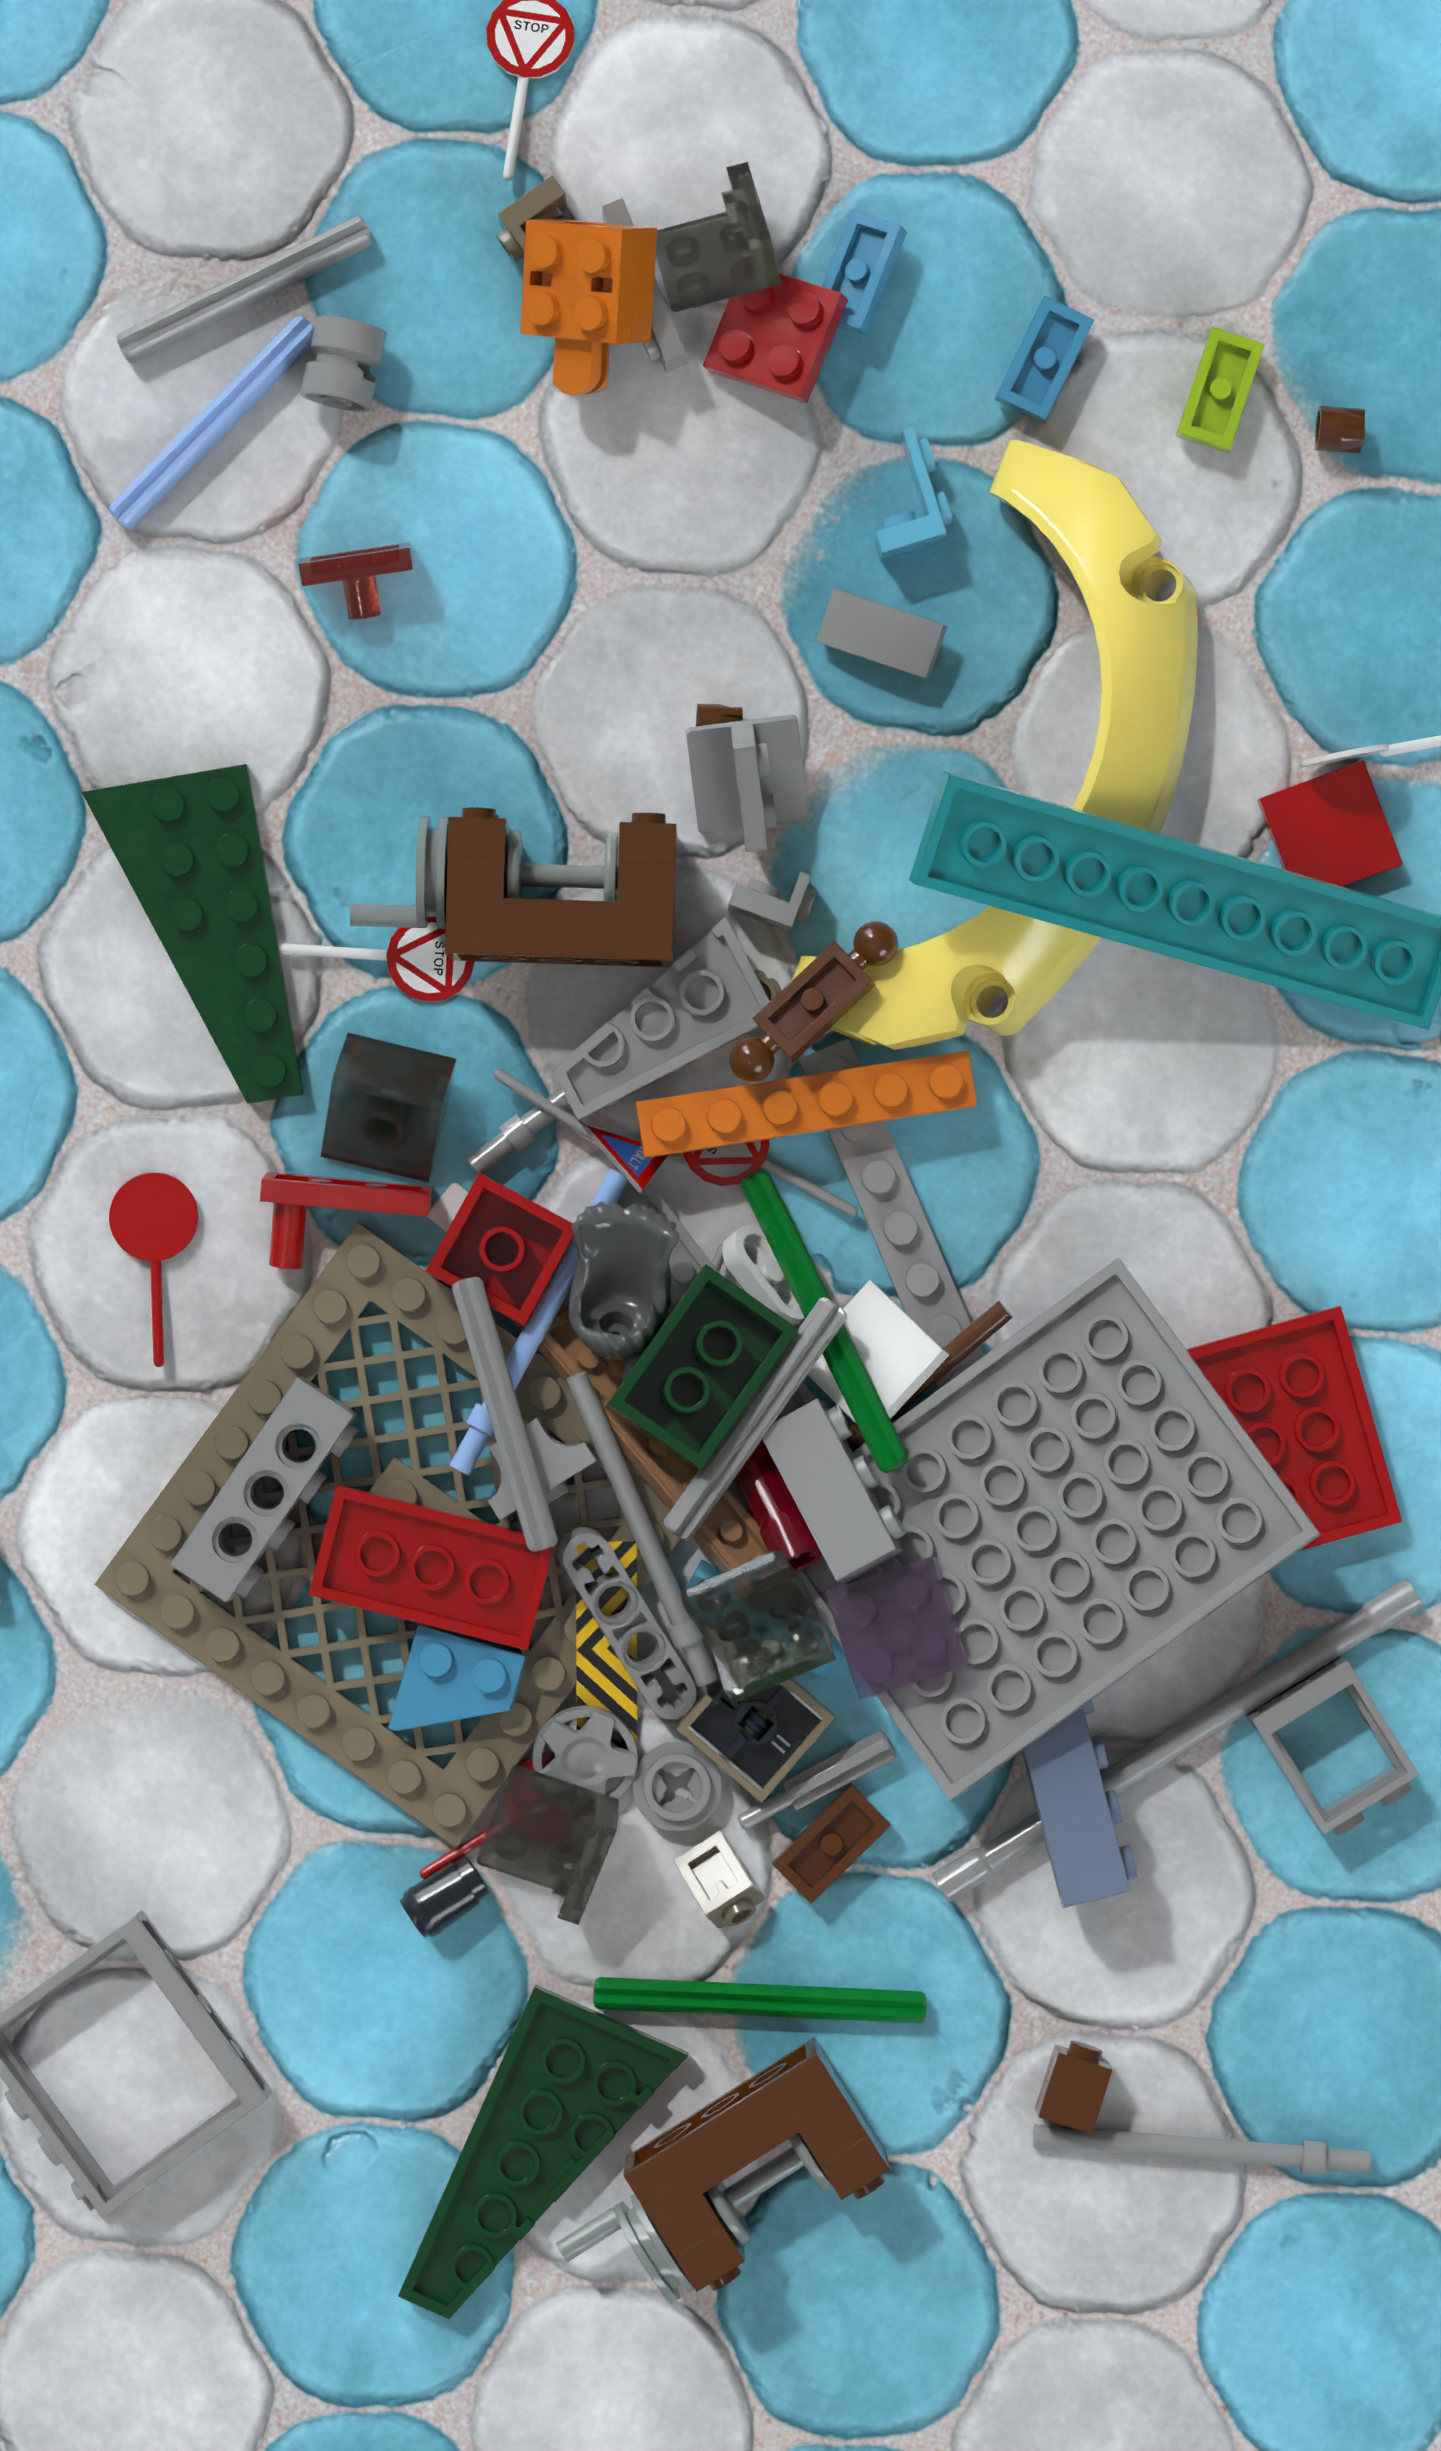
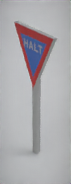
[494,1069,668,1194]

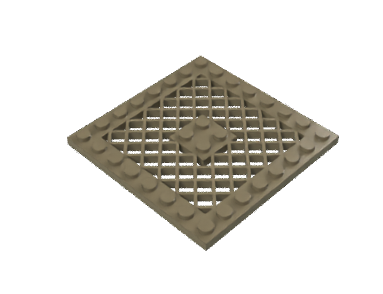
[94,1223,681,1848]

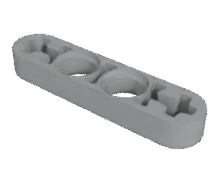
[557,1527,697,1719]

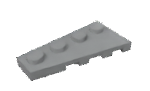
[552,917,770,1121]

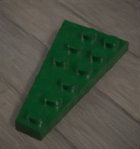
[81,764,304,1104]
[398,1984,689,2319]

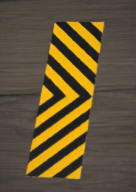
[576,1540,637,1750]

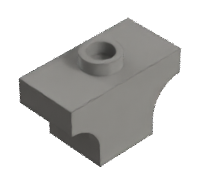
[488,1417,598,1520]

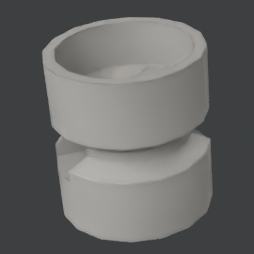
[300,315,387,412]

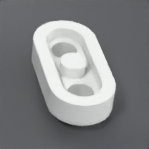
[722,1224,805,1326]

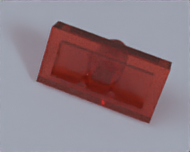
[298,542,414,620]

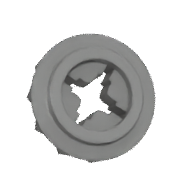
[632,1742,722,1831]

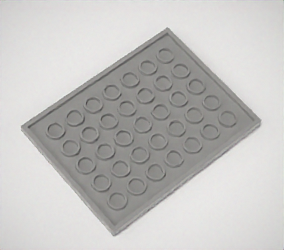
[791,1258,1321,1801]

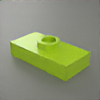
[1175,327,1265,453]

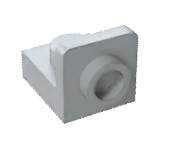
[728,872,817,933]

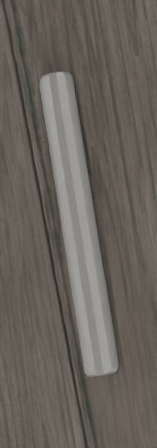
[116,216,373,363]
[452,1277,558,1552]
[664,1297,847,1541]

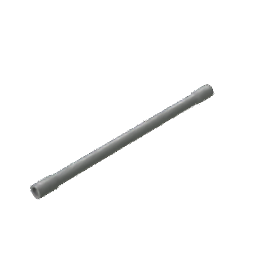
[932,1578,1424,1903]

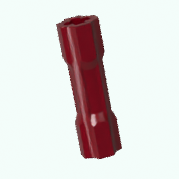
[735,1439,822,1576]

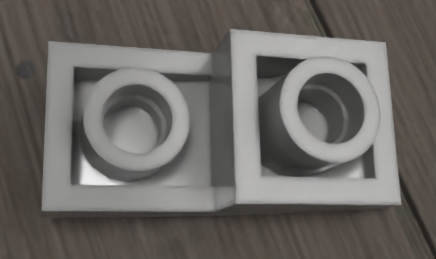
[816,588,947,680]

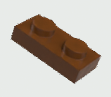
[772,1783,891,1904]

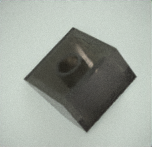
[320,1033,456,1183]

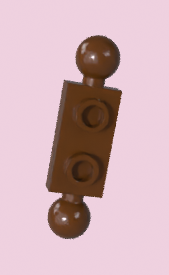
[729,921,898,1082]

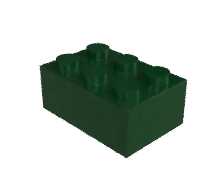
[604,1264,799,1472]

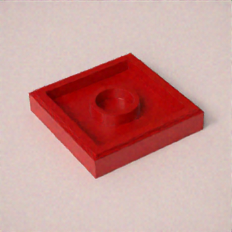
[1257,760,1403,887]

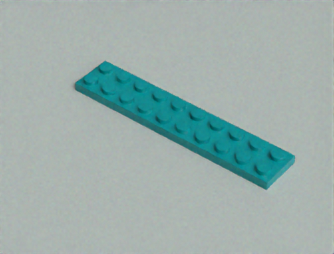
[909,771,1441,1030]

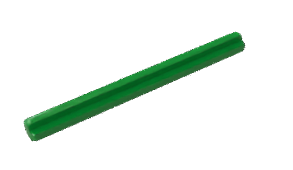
[741,1170,908,1473]
[593,1977,927,2023]

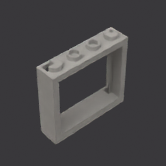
[0,1910,273,2219]

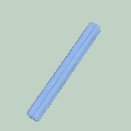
[109,315,315,530]

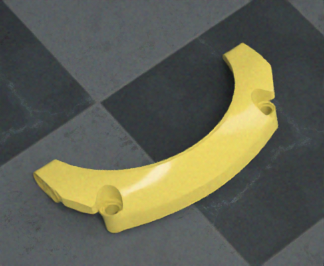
[791,439,1198,1050]

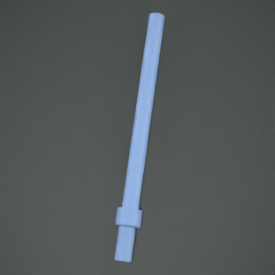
[449,1168,628,1476]

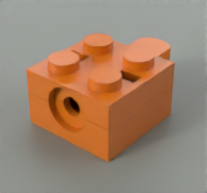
[520,219,657,395]

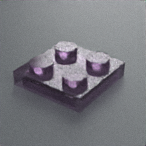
[825,1557,970,1700]

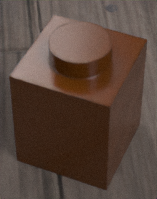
[1035,2040,1112,2134]

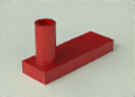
[260,1172,434,1269]

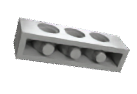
[170,1376,359,1603]

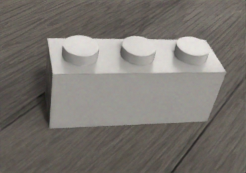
[762,1398,906,1584]

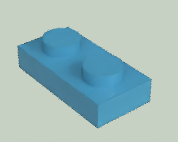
[821,210,907,336]
[995,295,1094,424]

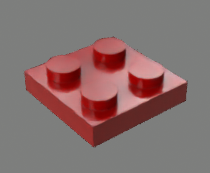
[703,262,848,403]

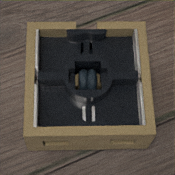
[676,1641,835,1803]

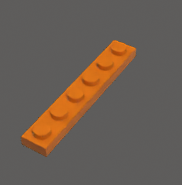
[635,1050,977,1159]

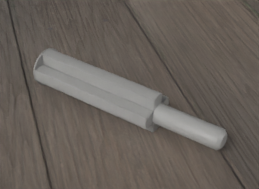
[737,1729,897,1830]

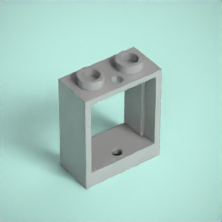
[1246,1656,1419,1836]

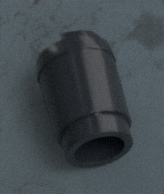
[400,1855,490,1938]

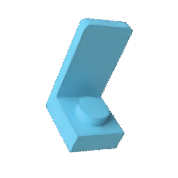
[874,427,953,561]

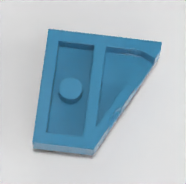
[388,1624,528,1731]

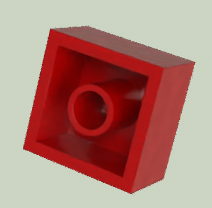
[425,1173,574,1326]

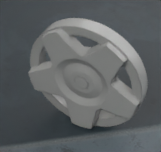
[532,1705,638,1811]

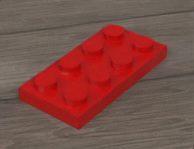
[309,1484,554,1650]

